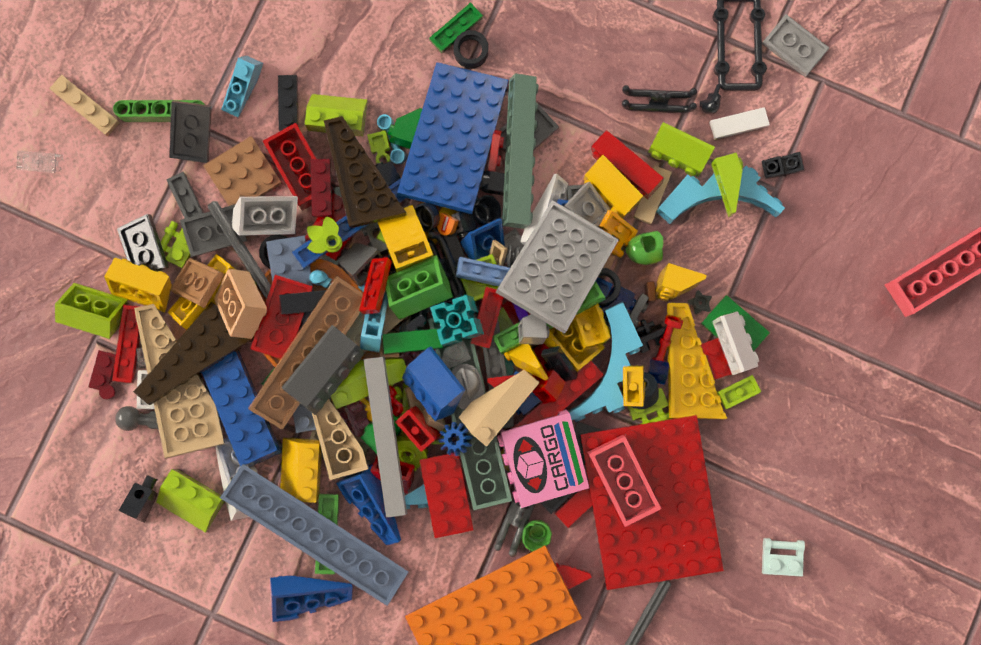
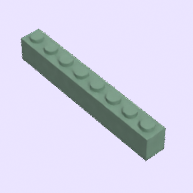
[502,73,539,229]

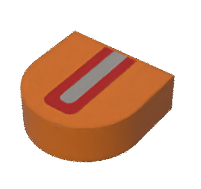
[437,213,459,235]

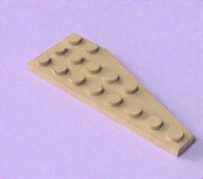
[134,304,225,459]

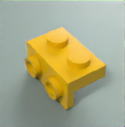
[573,304,610,349]

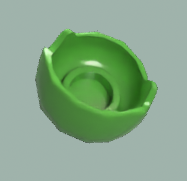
[522,520,552,551]

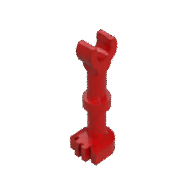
[650,315,683,371]

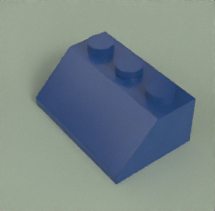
[402,347,465,421]

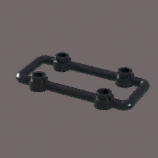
[712,0,767,91]

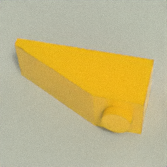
[504,344,549,380]

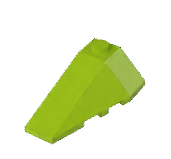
[331,358,407,409]

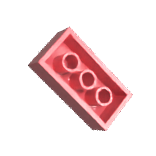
[588,435,661,527]

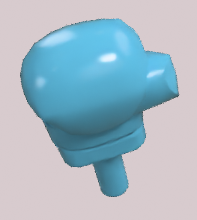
[310,270,332,289]

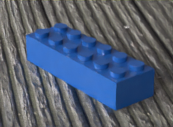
[202,350,282,468]

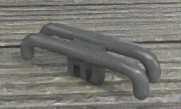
[494,498,535,557]

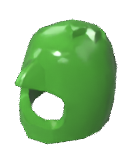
[626,231,663,265]

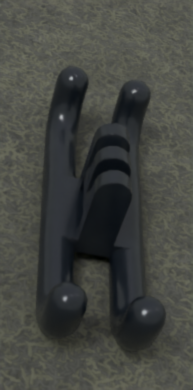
[622,85,697,113]
[427,231,465,305]

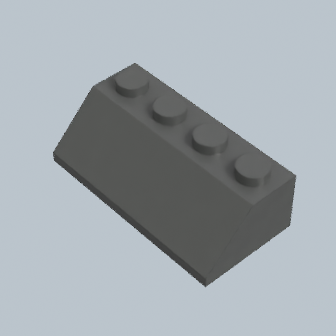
[282,325,365,415]

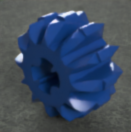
[439,422,473,456]

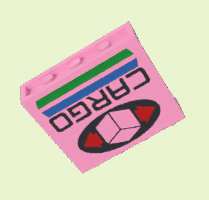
[497,410,589,508]

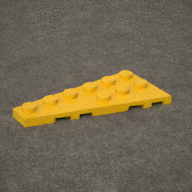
[667,303,727,420]

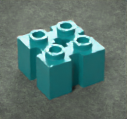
[430,295,484,346]

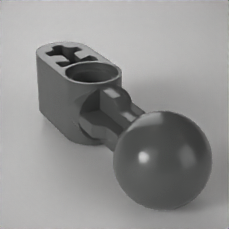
[115,406,159,431]

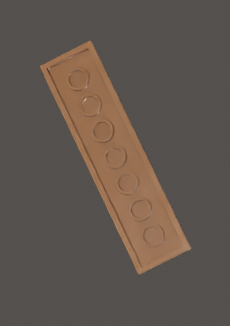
[248,276,363,430]

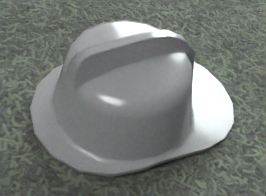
[451,364,484,410]

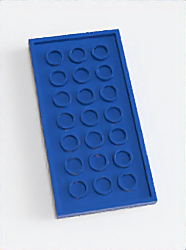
[397,62,509,214]

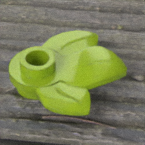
[307,217,342,254]

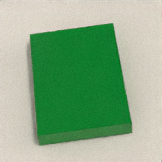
[701,295,770,352]

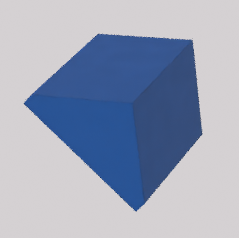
[460,218,505,260]

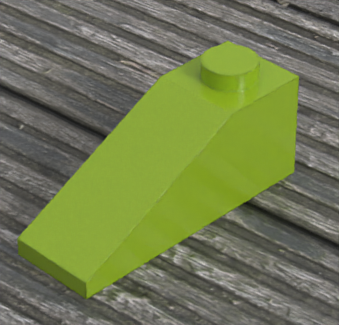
[711,152,743,217]

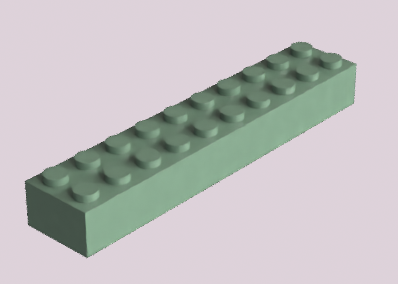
[428,317,512,510]

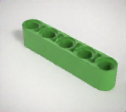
[113,100,205,122]

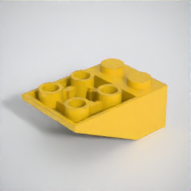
[378,205,433,272]

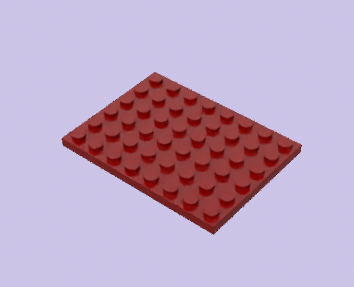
[580,415,724,590]

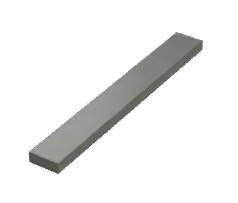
[364,356,407,517]

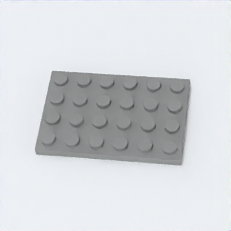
[496,200,619,334]

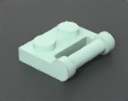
[762,538,805,576]

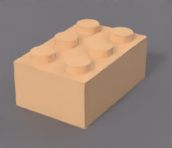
[214,269,267,339]

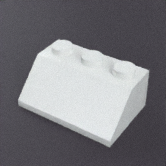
[232,196,298,235]
[712,312,759,375]

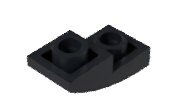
[762,152,805,179]

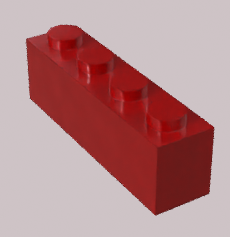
[591,130,664,199]

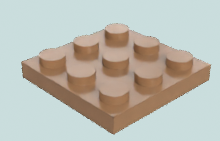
[203,136,282,206]

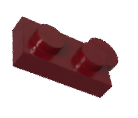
[88,350,116,400]

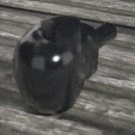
[700,84,721,114]

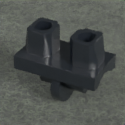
[635,319,666,353]

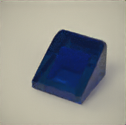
[648,360,669,385]

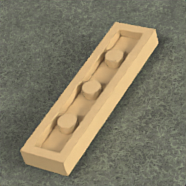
[49,75,120,137]

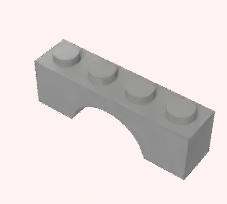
[518,314,549,344]

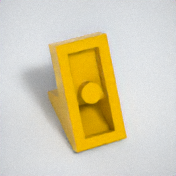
[623,366,646,406]

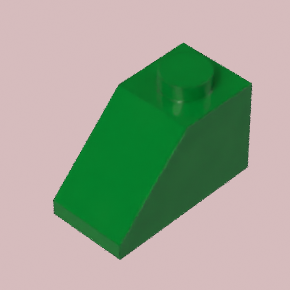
[388,108,422,149]

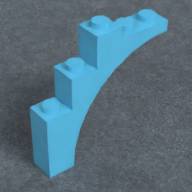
[656,166,785,224]
[568,302,643,422]

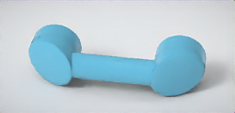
[377,114,407,165]

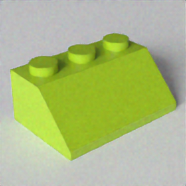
[305,94,368,137]
[648,122,715,176]
[55,283,128,339]
[156,469,225,533]

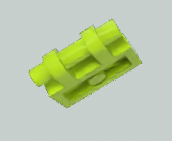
[161,221,191,268]
[627,388,673,424]

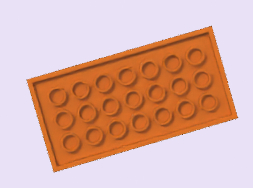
[405,545,582,645]

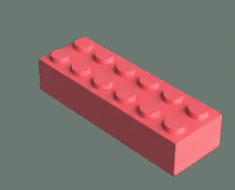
[885,226,981,317]

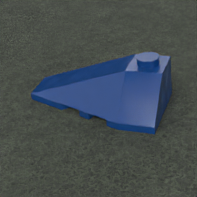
[336,464,401,545]
[270,575,352,622]

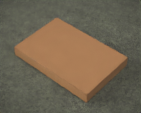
[170,258,225,308]

